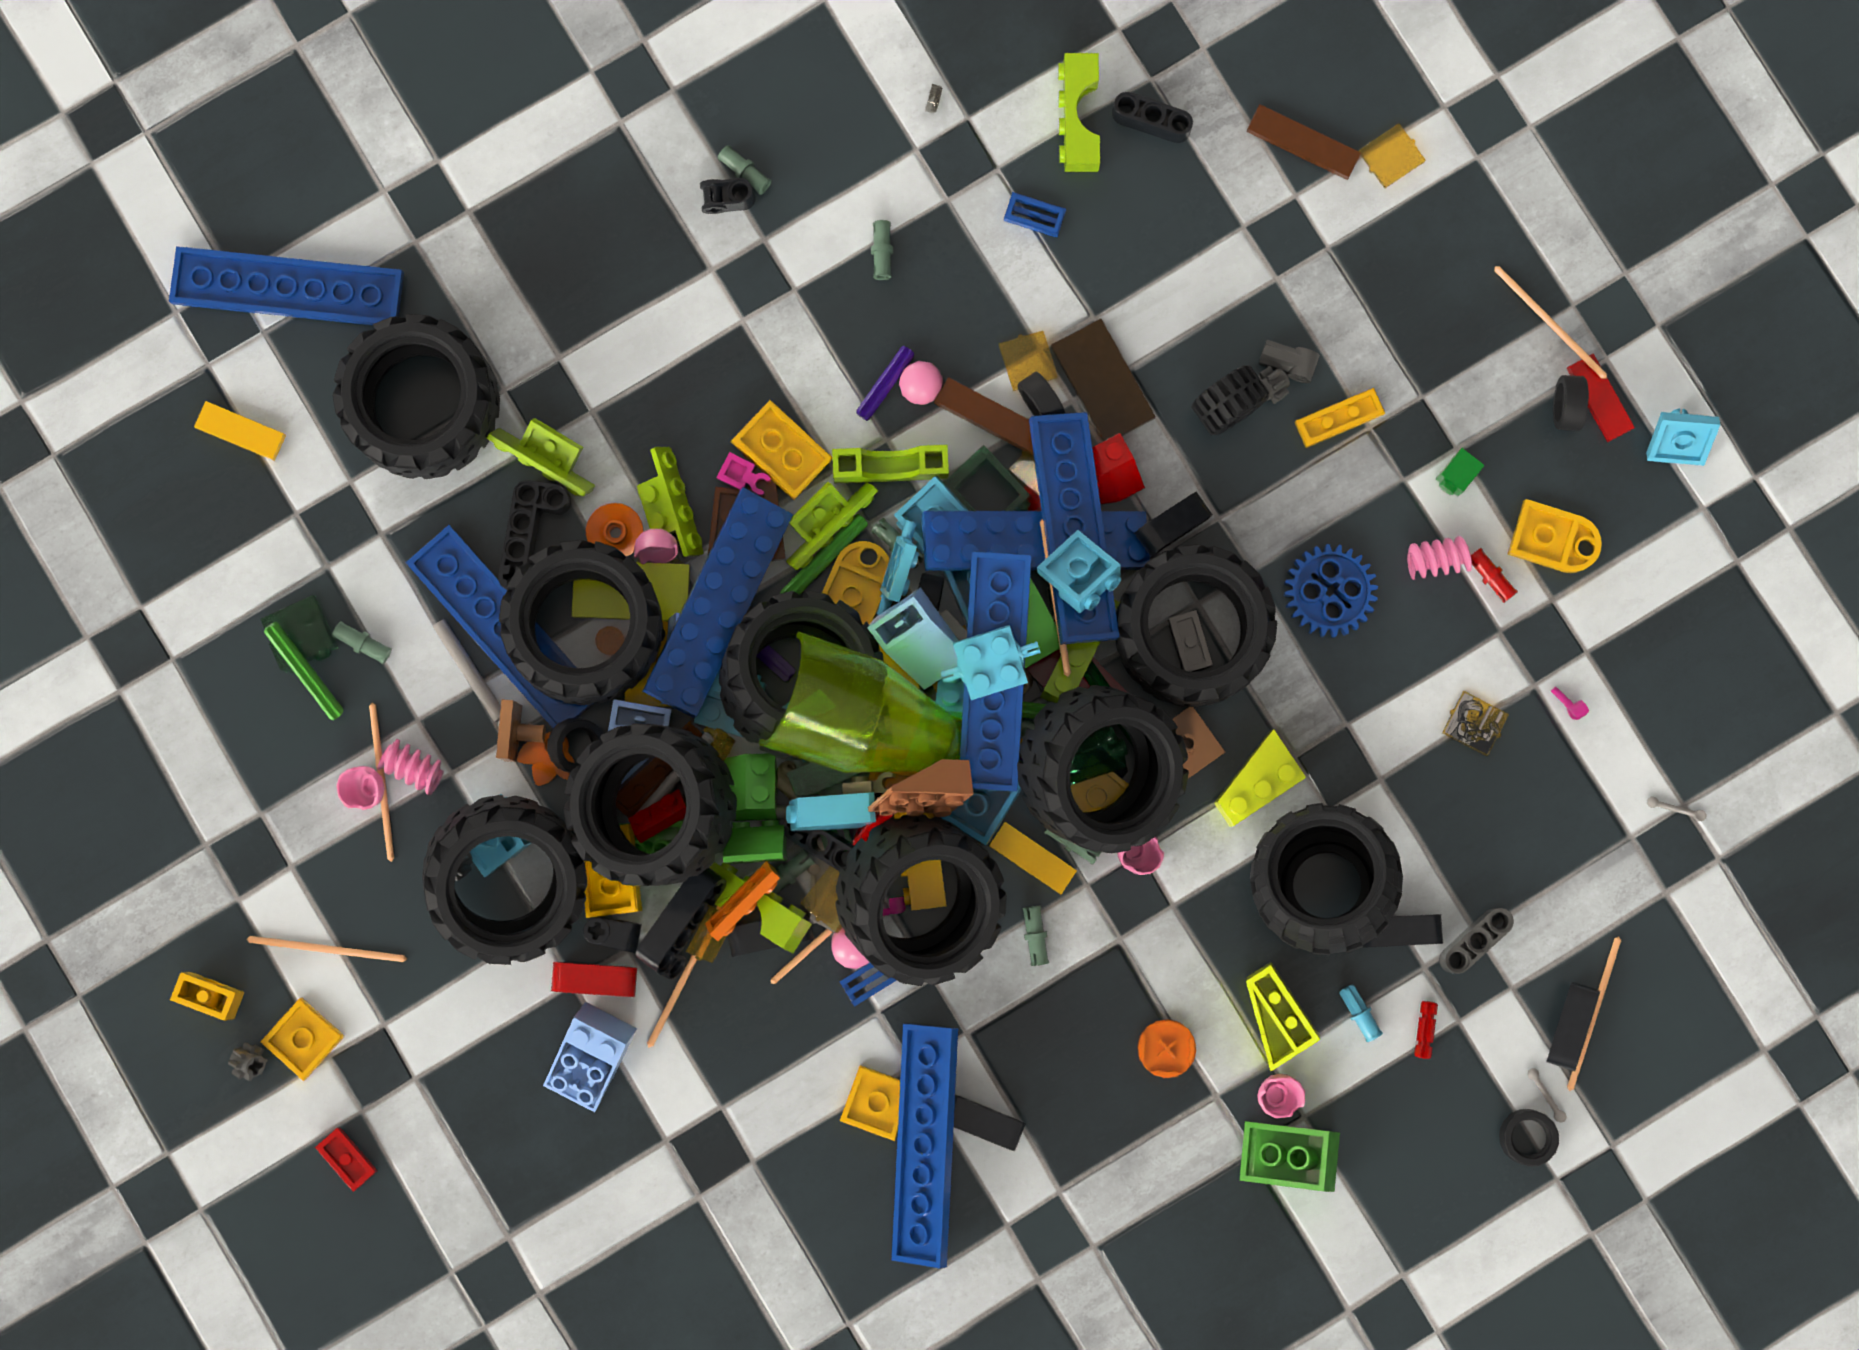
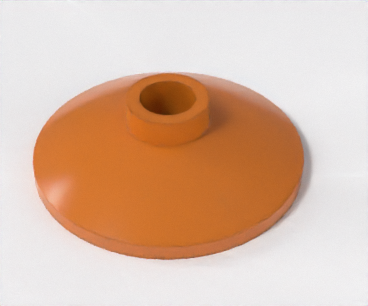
[586,503,644,556]

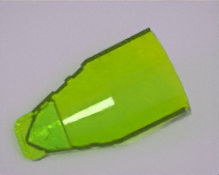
[758,631,962,773]

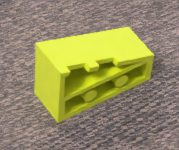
[1214,729,1306,827]
[1246,962,1320,1071]

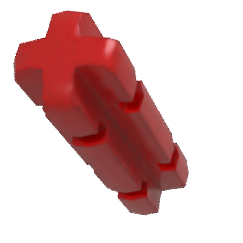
[1414,1001,1438,1059]

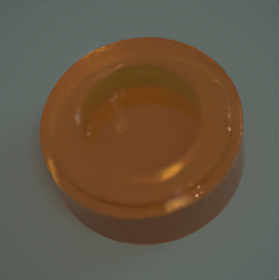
[595,626,625,656]

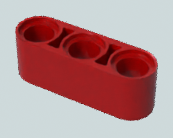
[551,962,637,997]

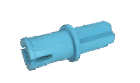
[1339,984,1383,1042]

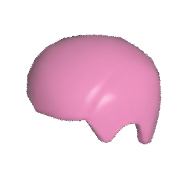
[899,361,943,405]
[634,529,678,564]
[336,766,385,810]
[1117,837,1164,875]
[831,926,869,969]
[1257,1074,1305,1118]

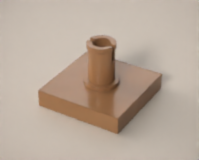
[496,699,546,762]
[1172,707,1225,778]

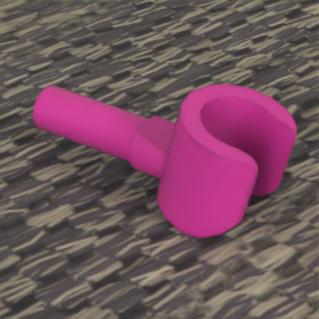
[1551,687,1589,720]
[883,897,906,916]

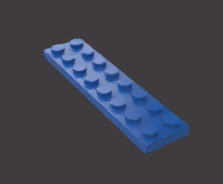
[169,246,404,325]
[1029,412,1119,645]
[642,487,793,718]
[921,511,1150,571]
[406,525,593,728]
[960,551,1032,792]
[892,1023,958,1269]

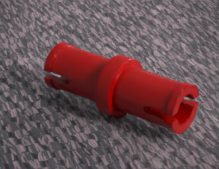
[1471,548,1518,603]

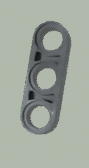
[1439,908,1514,974]

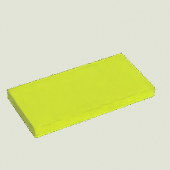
[572,562,690,622]

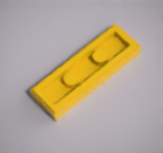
[1294,388,1385,448]
[194,401,286,461]
[989,822,1077,895]

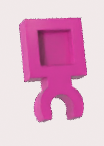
[716,452,771,496]

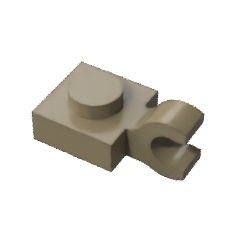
[842,772,896,795]

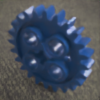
[1283,544,1378,638]

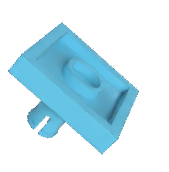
[1646,408,1721,466]

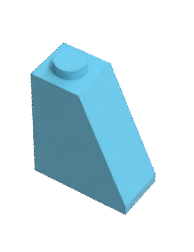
[786,792,876,831]

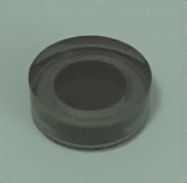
[925,83,943,114]

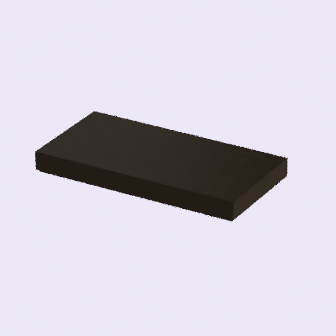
[1051,319,1156,441]

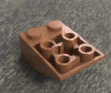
[868,759,974,817]

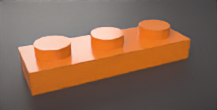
[705,861,780,941]

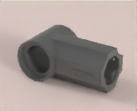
[1258,340,1320,383]

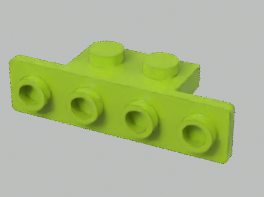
[487,418,595,496]
[637,447,704,557]
[786,482,878,570]

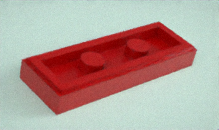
[1566,353,1635,443]

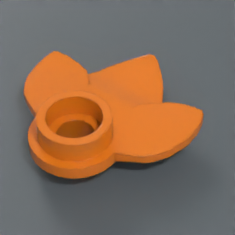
[517,732,575,786]

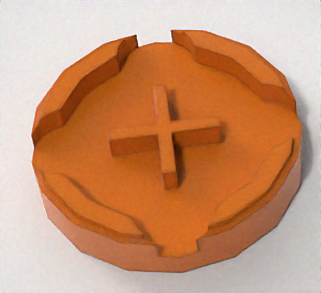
[1137,1019,1196,1078]

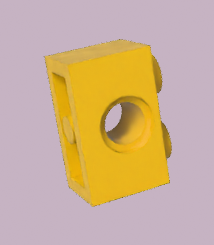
[170,972,245,1021]

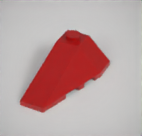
[1017,433,1145,511]

